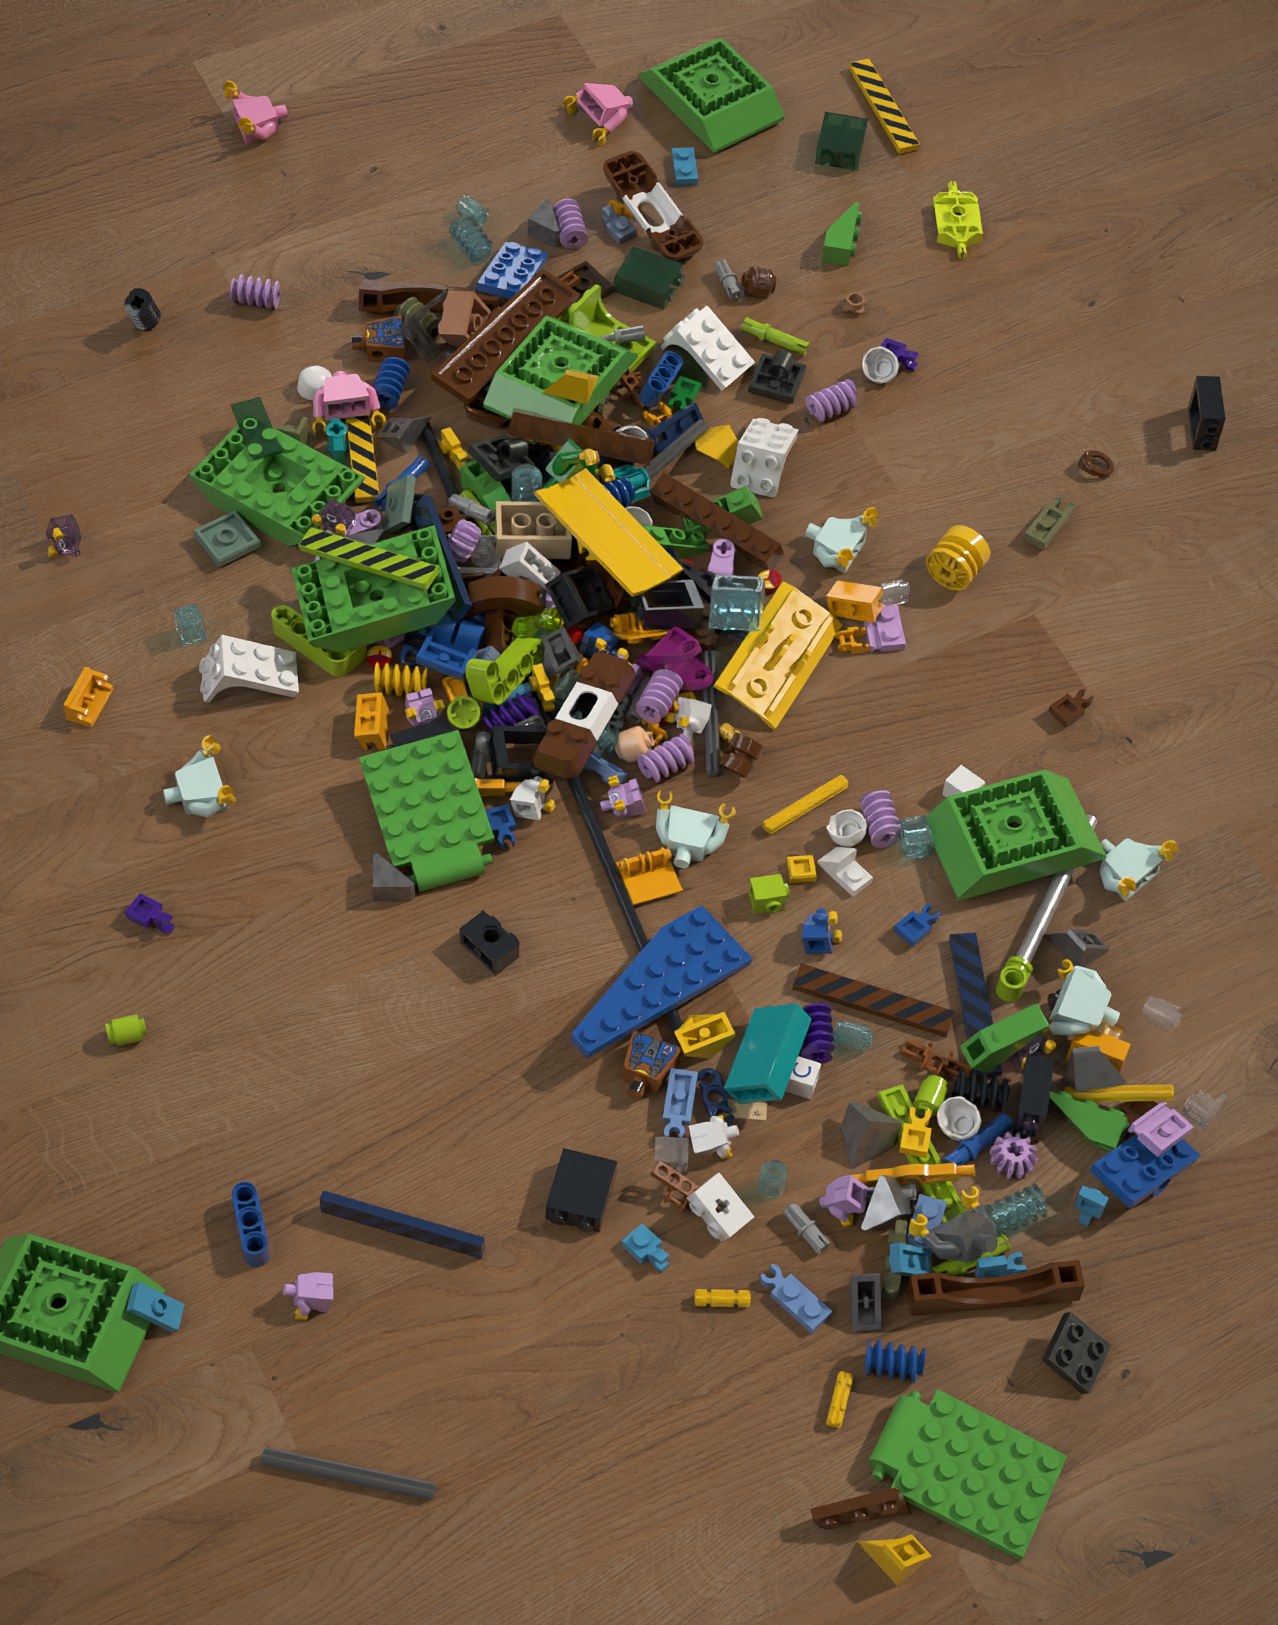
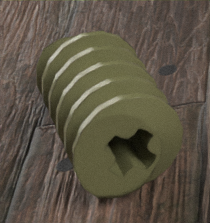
[394,297,442,346]

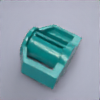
[326,418,348,465]
[613,465,650,503]

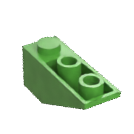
[822,202,862,266]
[460,459,512,521]
[683,486,763,533]
[642,525,710,559]
[960,1004,1050,1072]
[1049,1091,1129,1152]

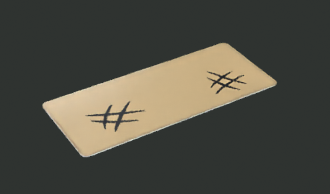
[718,1099,767,1120]

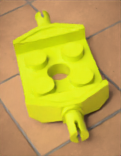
[932,181,983,259]

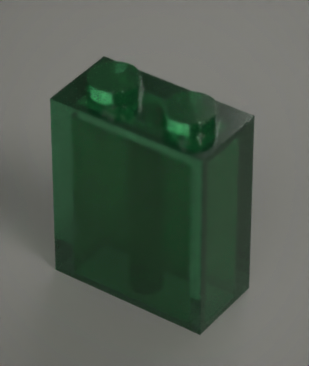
[815,112,868,171]
[614,246,685,310]

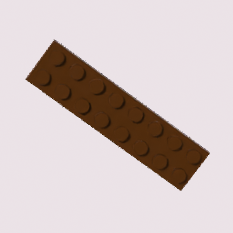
[430,269,579,405]

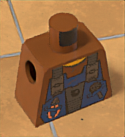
[352,315,405,363]
[622,1031,682,1099]

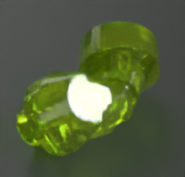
[512,607,562,639]

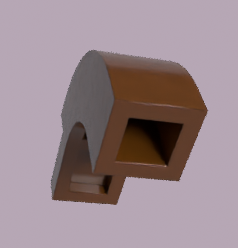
[461,576,546,621]

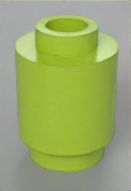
[105,1014,147,1046]
[913,1075,948,1117]

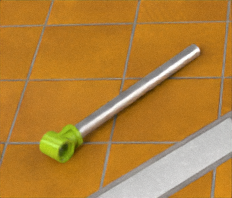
[996,814,1097,1002]

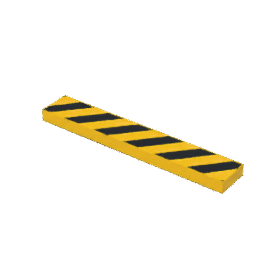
[849,58,920,154]
[346,415,379,503]

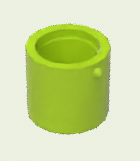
[447,696,483,731]

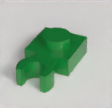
[668,376,702,410]

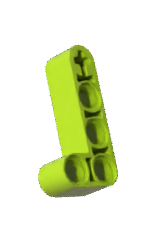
[271,605,367,677]
[465,636,544,705]

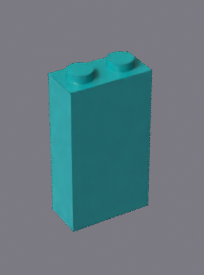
[724,1003,812,1104]

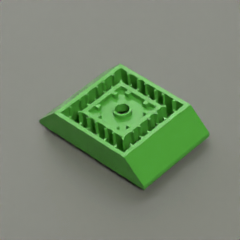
[638,37,785,153]
[483,316,638,425]
[189,414,365,546]
[291,525,456,653]
[923,769,1106,901]
[0,1233,166,1393]

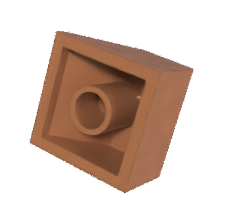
[438,290,491,347]

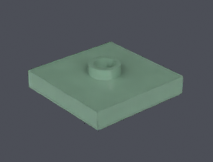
[383,475,416,534]
[193,510,261,568]

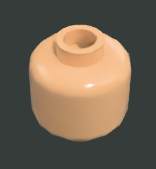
[614,726,654,763]

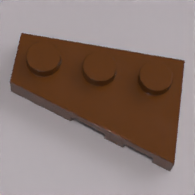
[811,1487,911,1530]

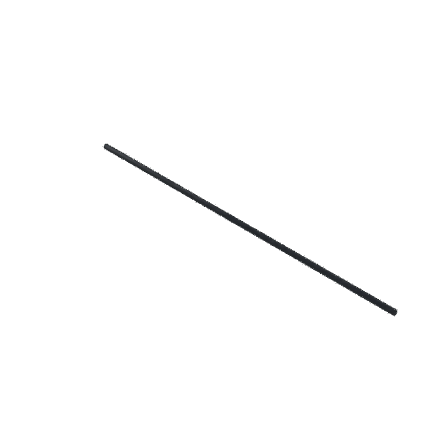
[421,422,683,1048]

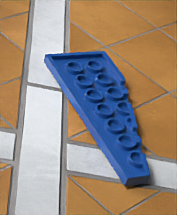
[570,905,753,1058]

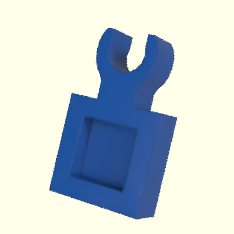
[485,804,516,850]
[894,904,940,947]

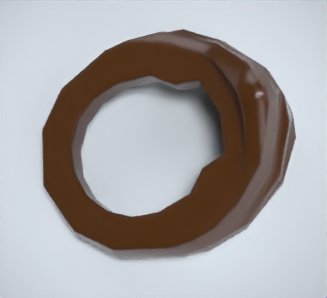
[1078,450,1114,478]

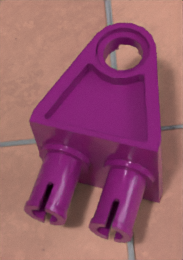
[636,626,714,691]

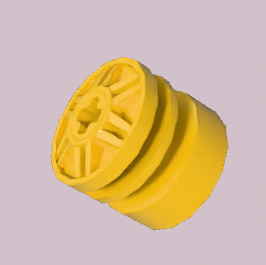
[926,525,991,591]

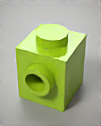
[748,874,790,914]

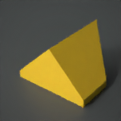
[542,370,599,404]
[694,425,739,469]
[674,1012,735,1059]
[857,1534,932,1586]

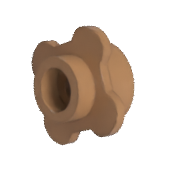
[842,292,867,315]

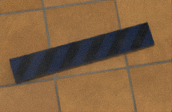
[412,495,472,622]
[949,933,1002,1077]
[319,1191,485,1259]

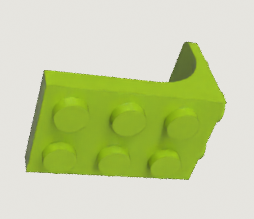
[569,284,656,372]

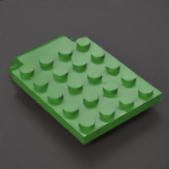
[359,730,494,892]
[868,1389,1067,1561]

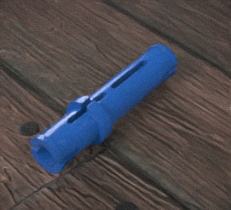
[374,456,430,511]
[942,1113,1013,1166]

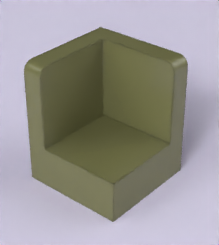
[277,417,309,444]

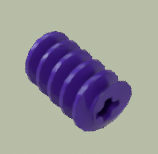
[481,688,539,731]
[801,1003,835,1064]

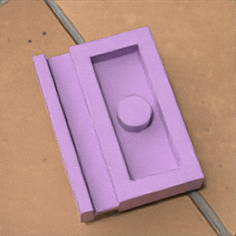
[863,605,906,653]
[1128,1101,1194,1157]

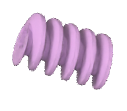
[553,198,589,249]
[230,274,281,310]
[805,379,857,422]
[636,669,683,724]
[637,733,695,782]
[859,790,902,848]

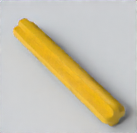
[763,775,848,834]
[1064,1085,1174,1102]

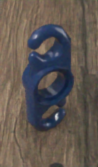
[399,630,427,667]
[697,1068,734,1126]

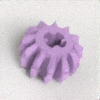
[448,520,481,563]
[990,1132,1038,1180]

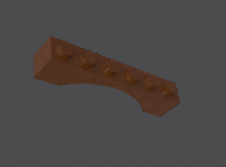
[359,279,500,315]
[508,408,655,466]
[649,472,784,570]
[907,1260,1085,1316]

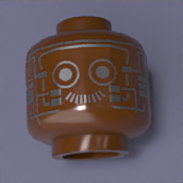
[741,266,776,298]

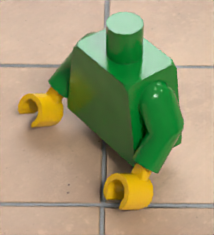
[543,438,615,489]

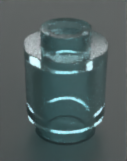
[456,195,488,227]
[551,669,579,707]
[833,1019,874,1052]
[758,1160,788,1198]

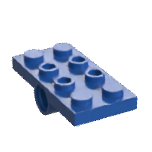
[477,242,548,299]
[415,610,486,680]
[1089,1134,1200,1209]

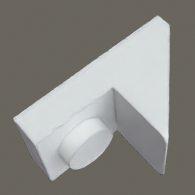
[817,847,873,897]

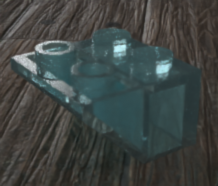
[709,574,766,631]

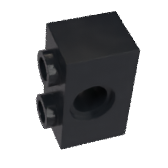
[459,910,520,976]

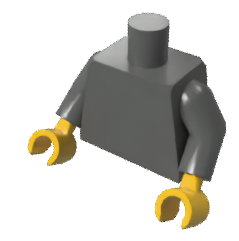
[909,1186,998,1262]

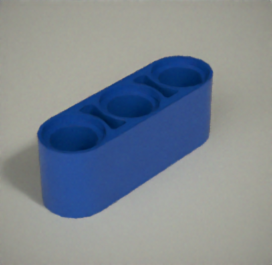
[638,351,683,407]
[232,1181,269,1267]

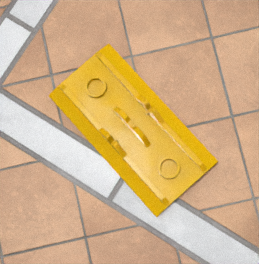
[534,468,683,597]
[713,582,842,730]

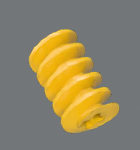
[374,662,428,697]

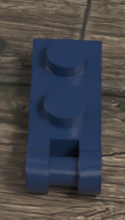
[645,403,704,454]

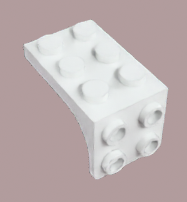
[660,306,755,391]
[730,418,798,497]
[199,635,299,703]

